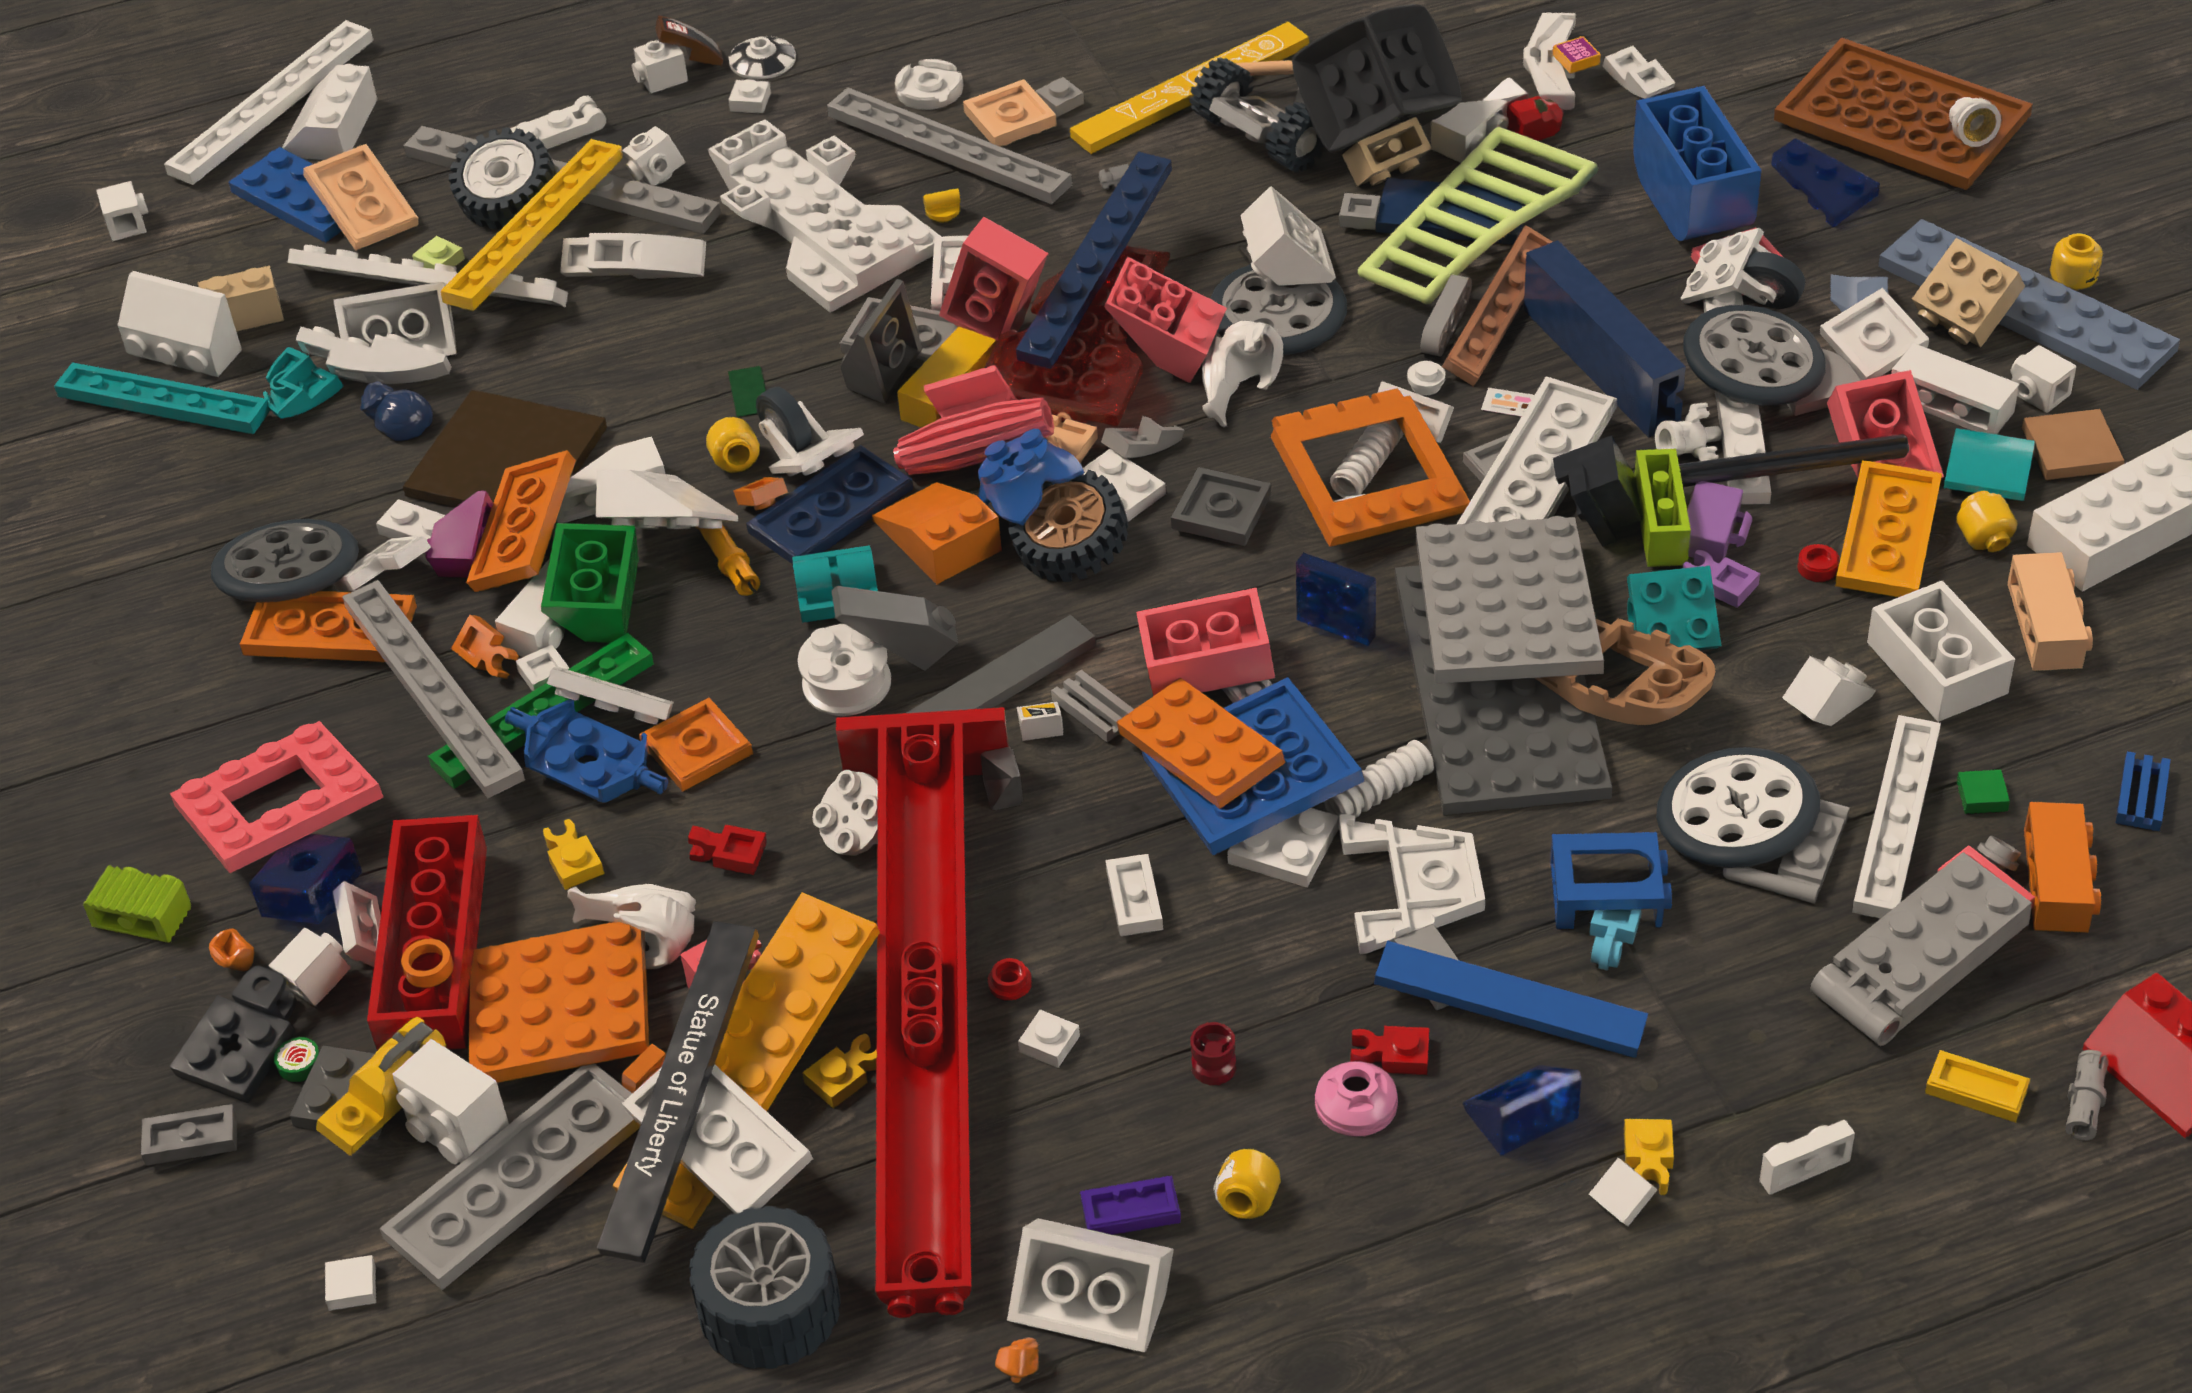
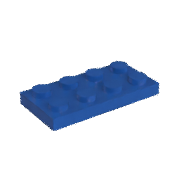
[229,147,342,243]

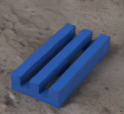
[2115,751,2171,831]

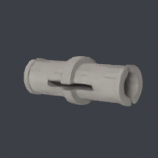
[2065,1050,2109,1141]

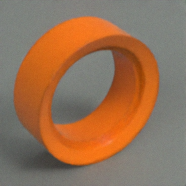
[401,939,453,988]

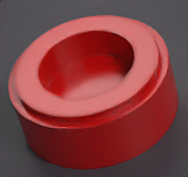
[1797,544,1839,582]

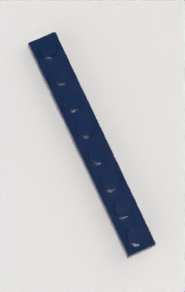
[1016,152,1172,369]

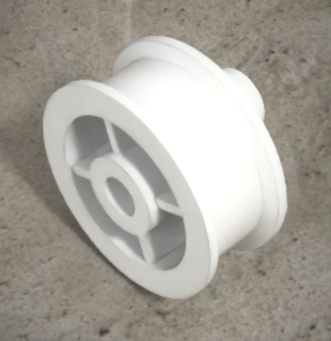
[798,624,891,716]

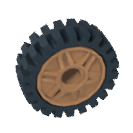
[1008,470,1128,582]

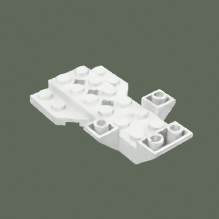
[708,119,941,313]

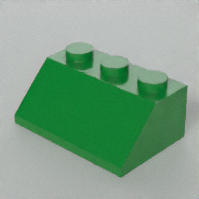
[541,523,639,643]

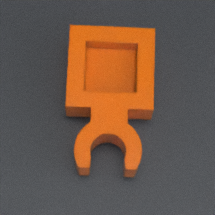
[451,615,519,679]

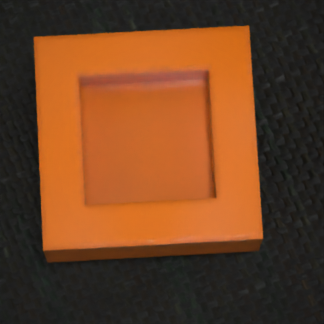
[734,477,788,510]
[622,1044,666,1094]

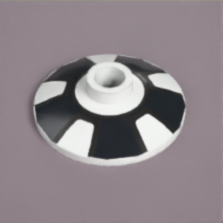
[729,36,796,80]

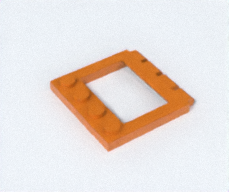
[1271,388,1470,547]

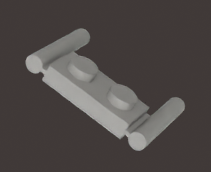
[1723,788,1850,904]

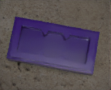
[1080,1176,1181,1235]

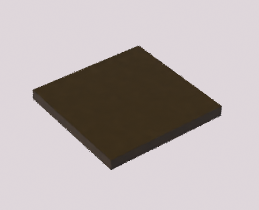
[403,390,607,507]

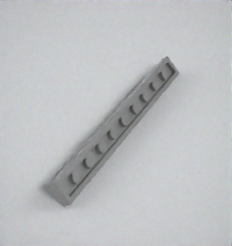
[404,126,721,234]

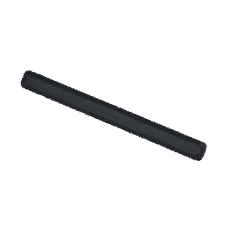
[1679,434,1909,487]

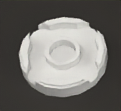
[895,59,963,110]

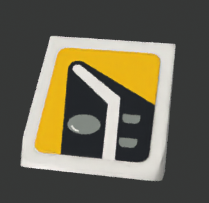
[1017,702,1063,741]

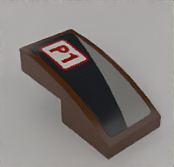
[655,15,723,66]

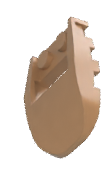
[1535,612,1716,725]

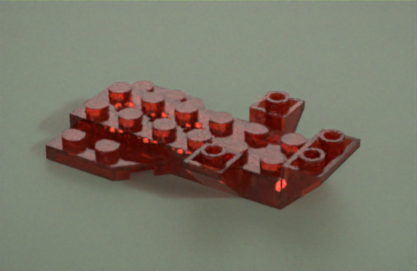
[984,244,1170,426]

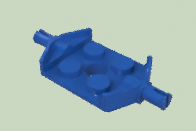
[505,699,669,803]

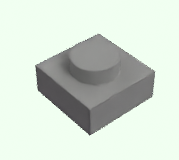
[1036,77,1084,117]
[1339,193,1380,230]

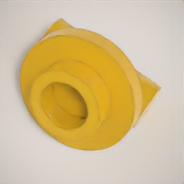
[923,188,961,222]

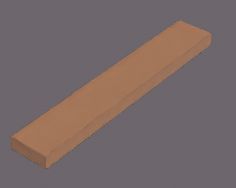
[1442,225,1552,387]

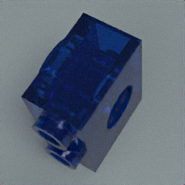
[249,834,362,924]

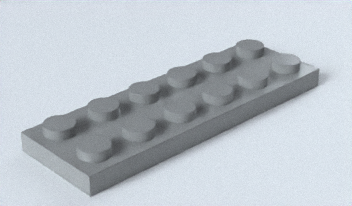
[380,1064,641,1290]

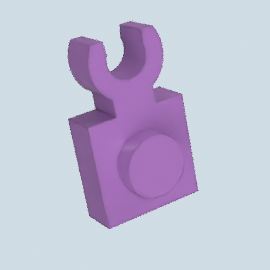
[1683,550,1760,608]

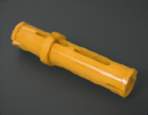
[696,524,760,596]

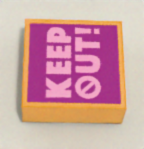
[1552,36,1601,74]

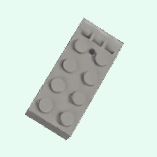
[1810,852,2032,1046]

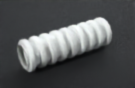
[1330,420,1404,498]
[1324,740,1434,818]

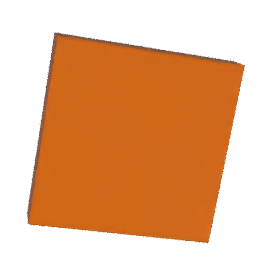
[639,698,753,792]

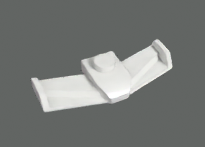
[1523,13,1576,110]

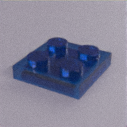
[1296,553,1376,646]

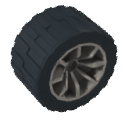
[689,1206,841,1369]

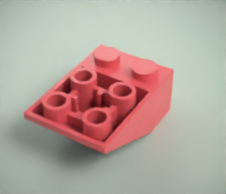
[1104,257,1227,383]

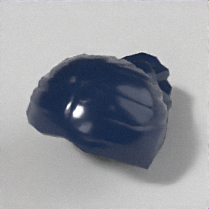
[360,381,433,441]

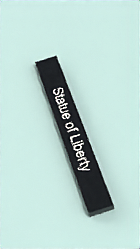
[597,921,759,1263]

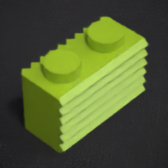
[83,865,191,942]

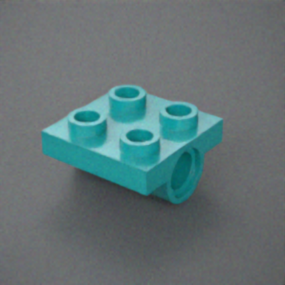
[792,545,878,623]
[1627,566,1721,650]

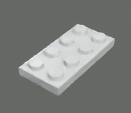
[622,1064,813,1214]

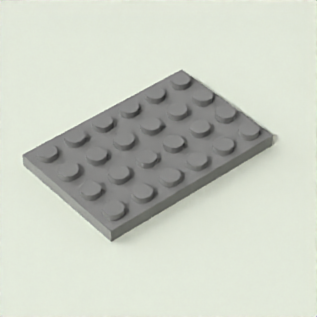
[1416,516,1604,684]

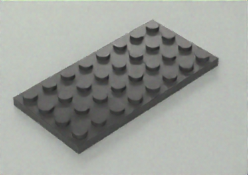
[1395,565,1612,815]

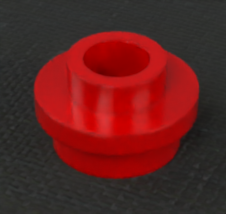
[988,958,1032,1000]

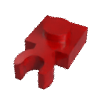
[1351,1026,1429,1075]

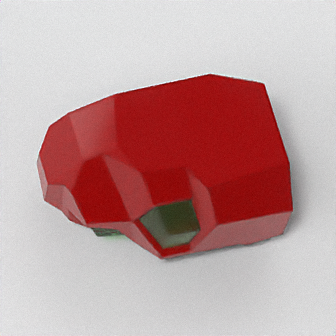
[1507,96,1564,141]

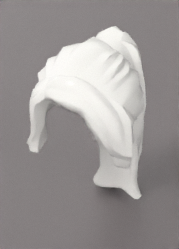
[1202,321,1283,427]
[567,884,696,969]

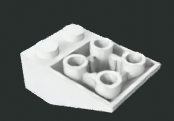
[596,470,738,529]

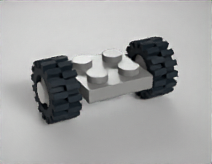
[1189,57,1325,172]

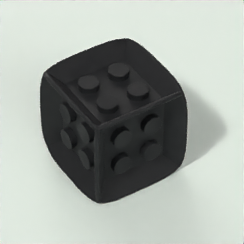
[1292,4,1462,154]

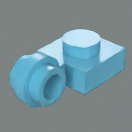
[1589,909,1643,970]

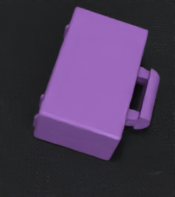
[1687,481,1752,563]

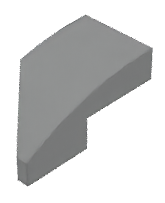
[1101,416,1185,458]

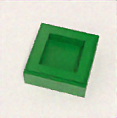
[1957,770,2010,814]

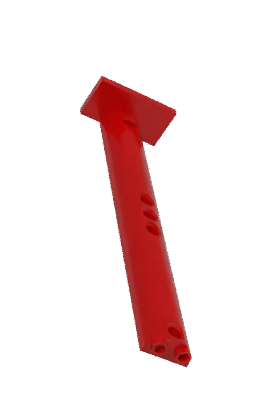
[836,707,1009,1318]

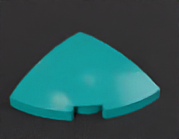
[263,346,344,419]

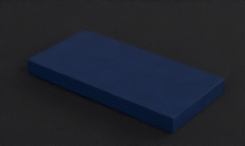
[1376,178,1526,245]
[746,445,913,564]

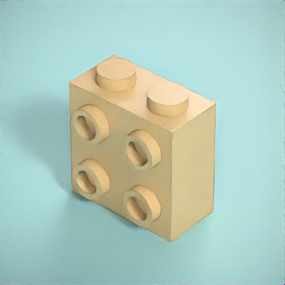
[1912,238,2025,348]

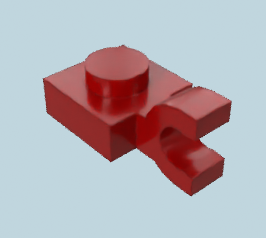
[688,824,767,875]

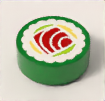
[274,1037,319,1082]

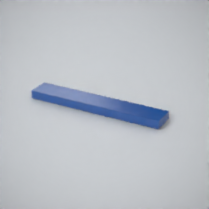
[1374,940,1648,1058]

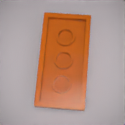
[466,450,576,592]
[240,591,417,662]
[1116,678,1286,809]

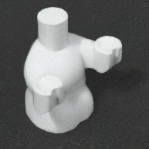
[1655,403,1722,461]

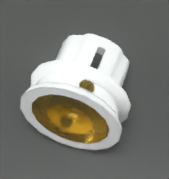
[1949,97,2001,147]

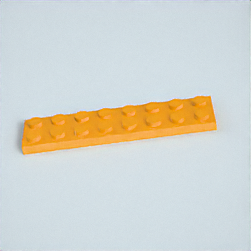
[612,892,880,1229]

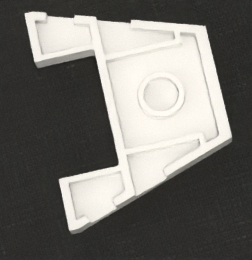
[1339,814,1485,954]

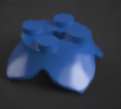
[978,429,1085,525]

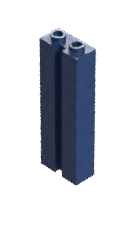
[1524,240,1685,438]

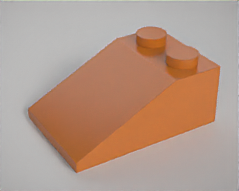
[872,482,1002,584]

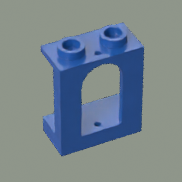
[1550,832,1672,929]

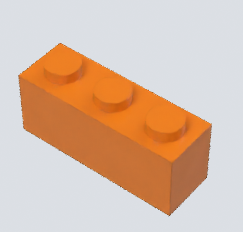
[2024,802,2101,933]

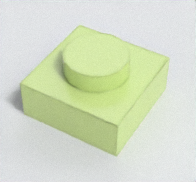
[412,236,465,269]

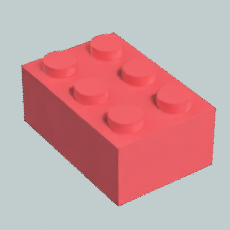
[939,217,1048,351]
[1136,588,1275,696]

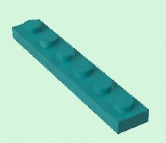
[54,362,271,434]

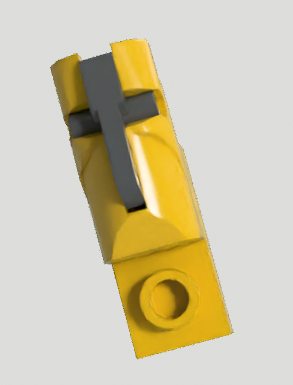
[316,1017,446,1156]

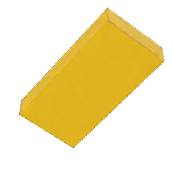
[1925,1050,2030,1123]

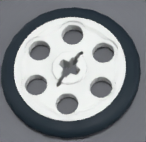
[1656,747,1820,868]

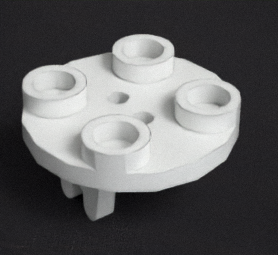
[812,770,878,856]

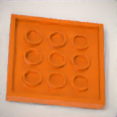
[469,921,649,1083]

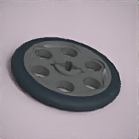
[211,519,359,603]

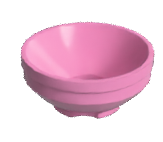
[1315,1061,1398,1137]

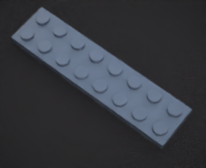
[1878,219,2180,390]

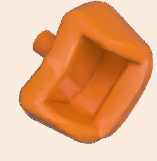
[209,928,254,972]
[995,1337,1039,1383]

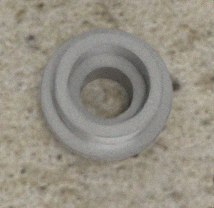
[1977,835,2021,872]

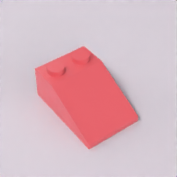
[1827,370,1944,480]

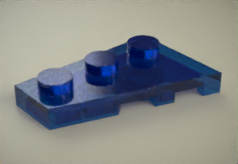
[1771,138,1880,227]

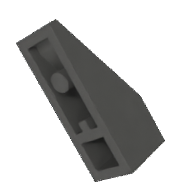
[832,586,958,671]

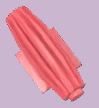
[894,365,1055,475]

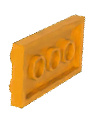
[1835,460,1942,597]

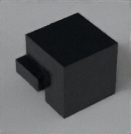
[1553,435,1643,547]

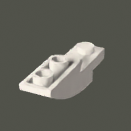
[560,233,706,279]
[296,326,452,384]

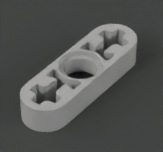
[1420,274,1472,357]

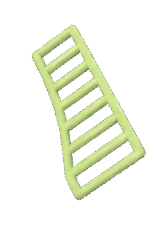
[1358,127,1598,304]

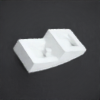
[1603,46,1675,99]

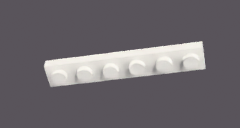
[1852,715,1941,918]

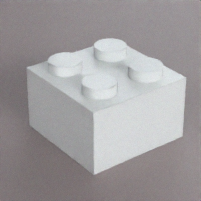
[392,1039,509,1164]

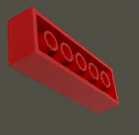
[367,815,487,1051]

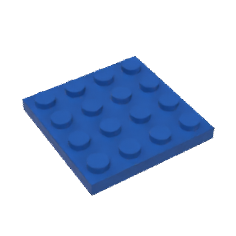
[1141,677,1365,855]

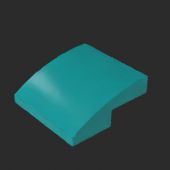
[1944,428,2035,501]

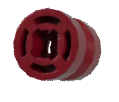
[1190,1022,1236,1086]

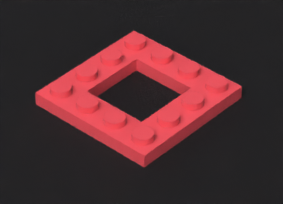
[170,721,384,873]

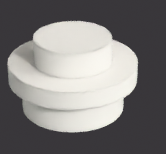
[1407,361,1445,395]

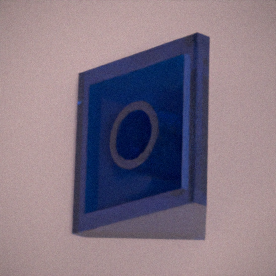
[1462,1065,1581,1156]

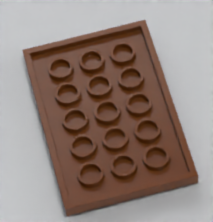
[1774,38,2033,190]

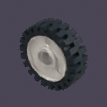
[449,128,557,229]

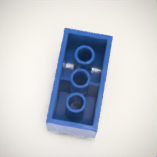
[1633,86,1761,241]

